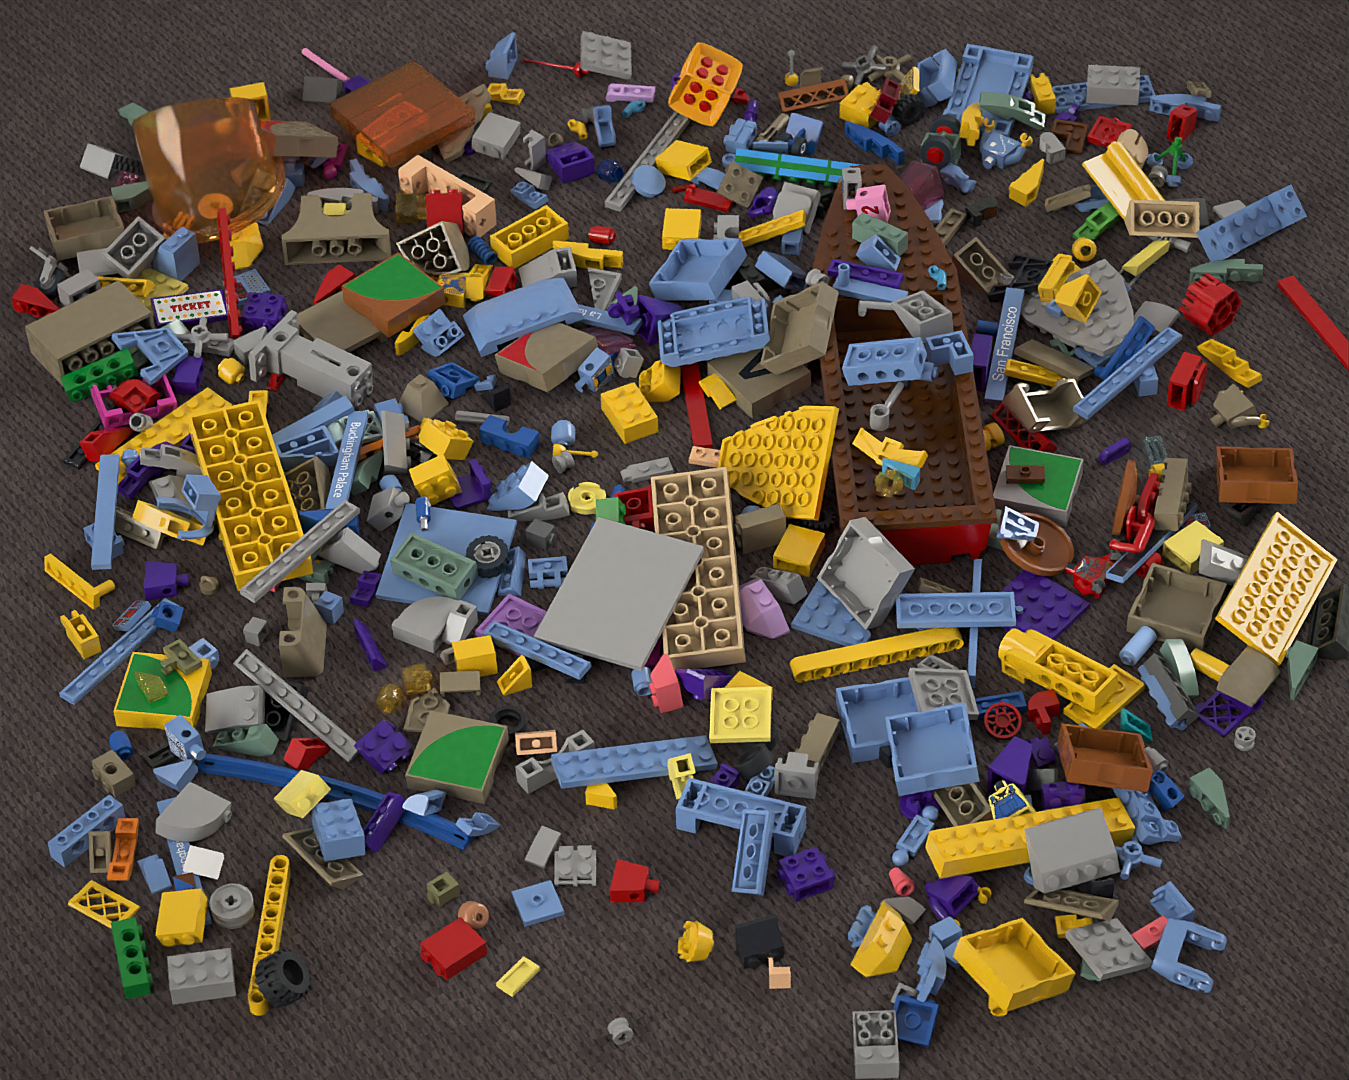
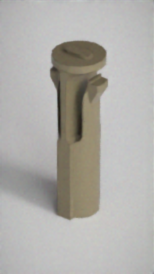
[755,113,790,142]

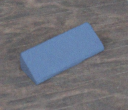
[498,546,526,596]

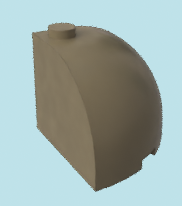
[396,221,470,275]

